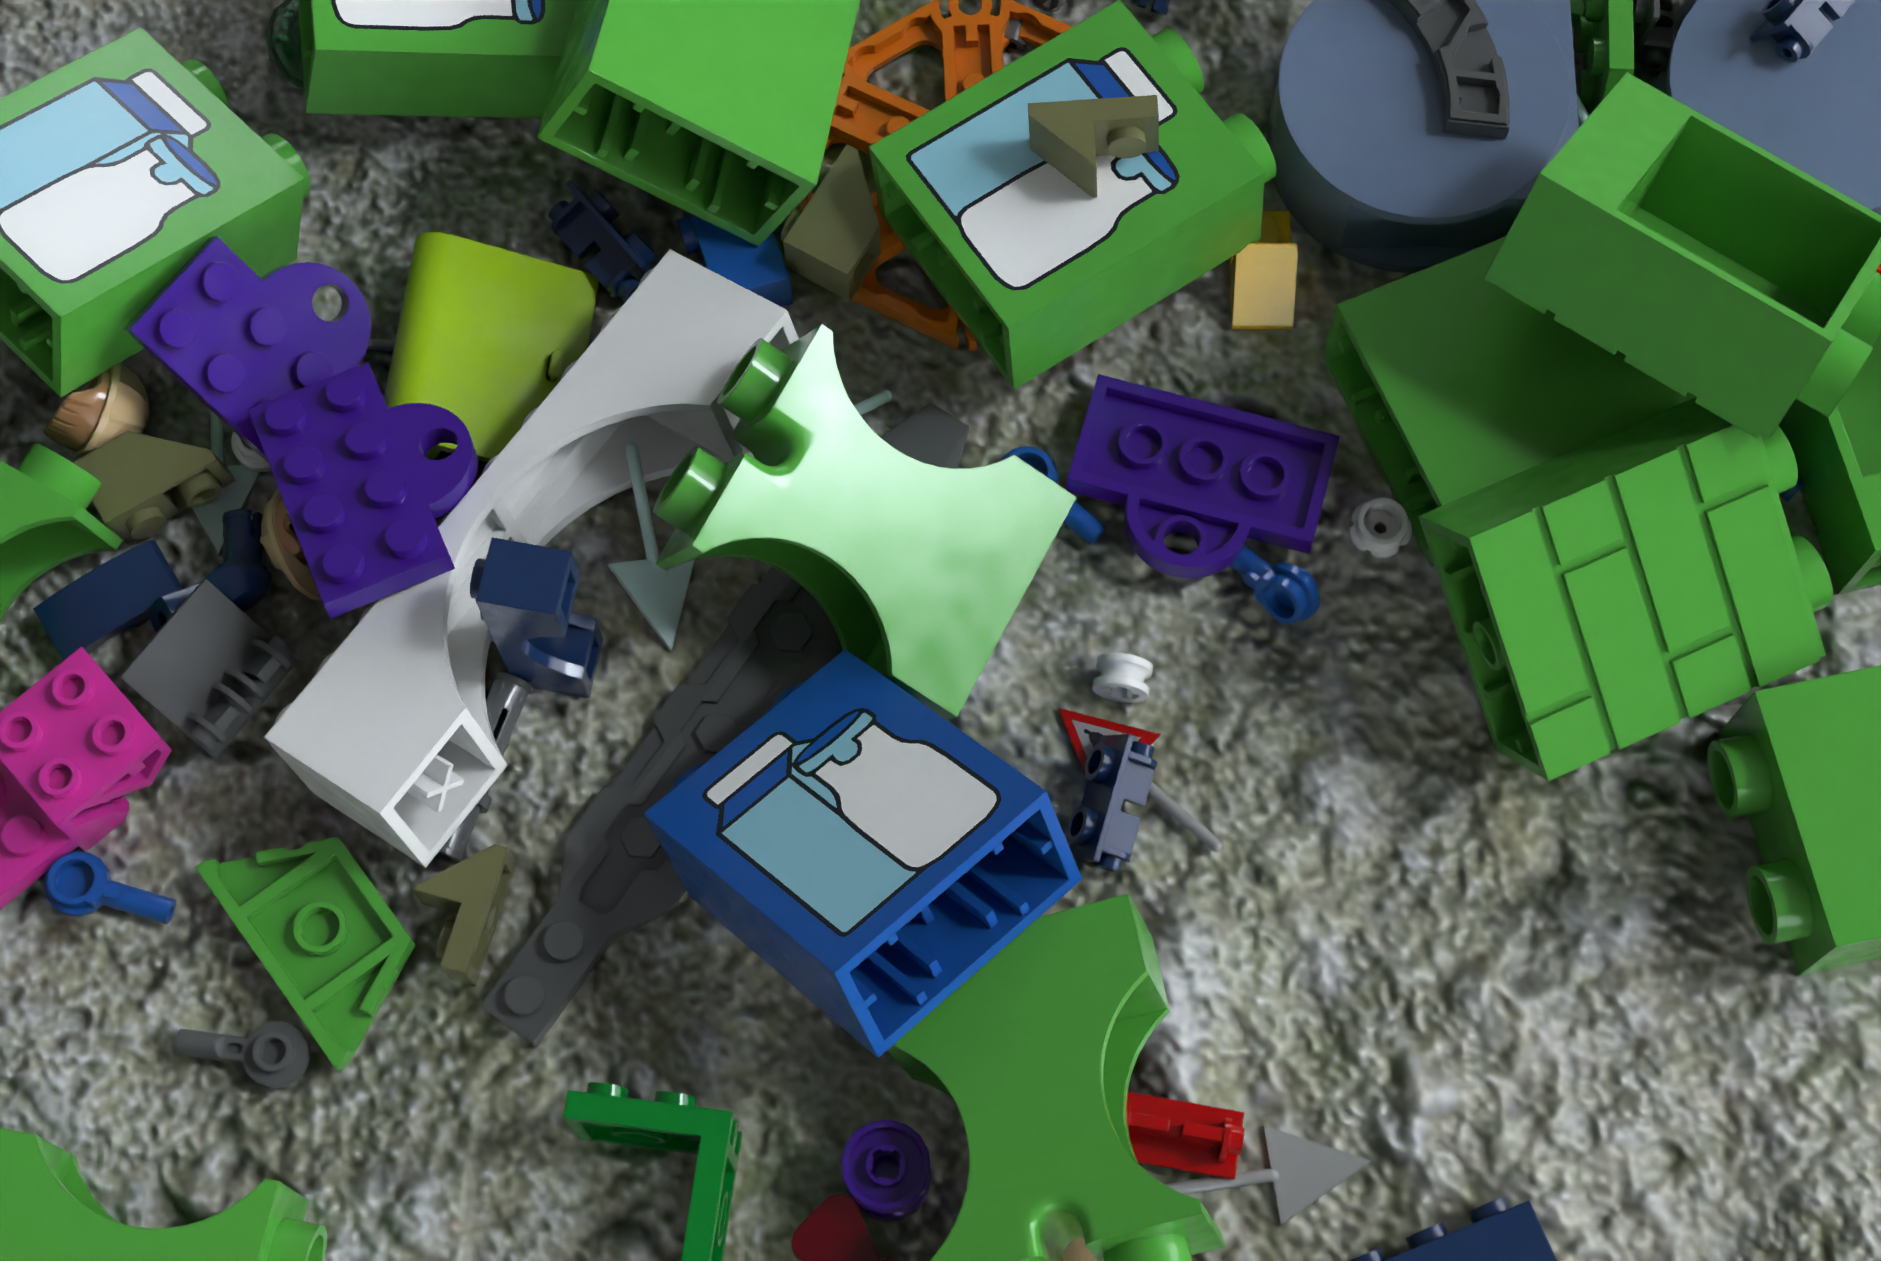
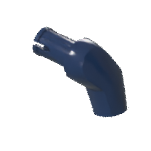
[149,509,272,633]

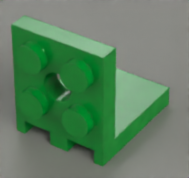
[563,1082,742,1261]

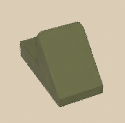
[1028,95,1159,198]
[412,844,517,987]

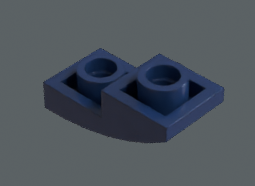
[33,540,183,661]

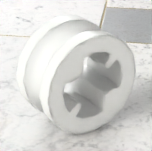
[1092,653,1153,703]

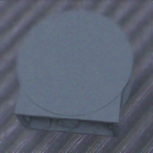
[1266,0,1579,273]
[1653,0,1881,215]

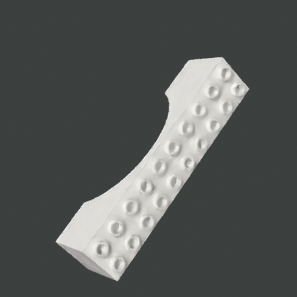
[264,249,799,868]

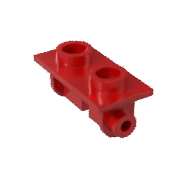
[1127,1092,1245,1180]

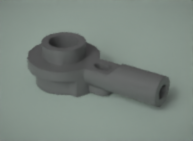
[175,1021,310,1088]

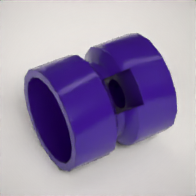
[841,1119,931,1222]

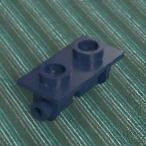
[1749,0,1856,62]
[548,180,658,302]
[1067,734,1158,873]

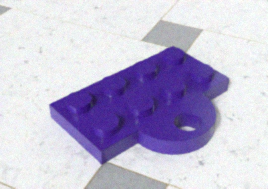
[124,236,384,464]
[248,362,478,619]
[1065,374,1340,579]

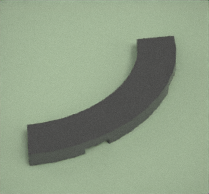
[1388,0,1510,139]

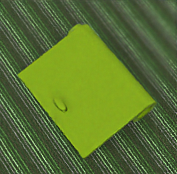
[384,232,599,462]

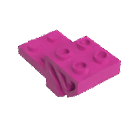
[0,646,172,910]

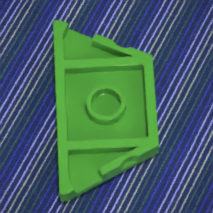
[1574,0,1634,115]
[195,837,416,1072]

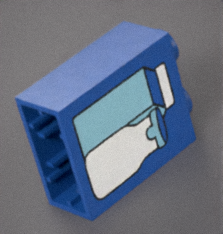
[643,649,1082,1058]

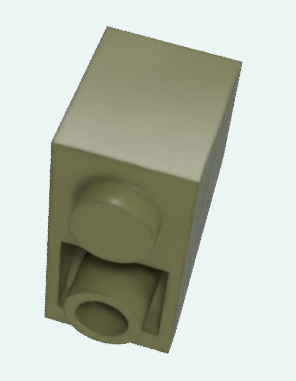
[781,144,881,301]
[72,431,236,543]

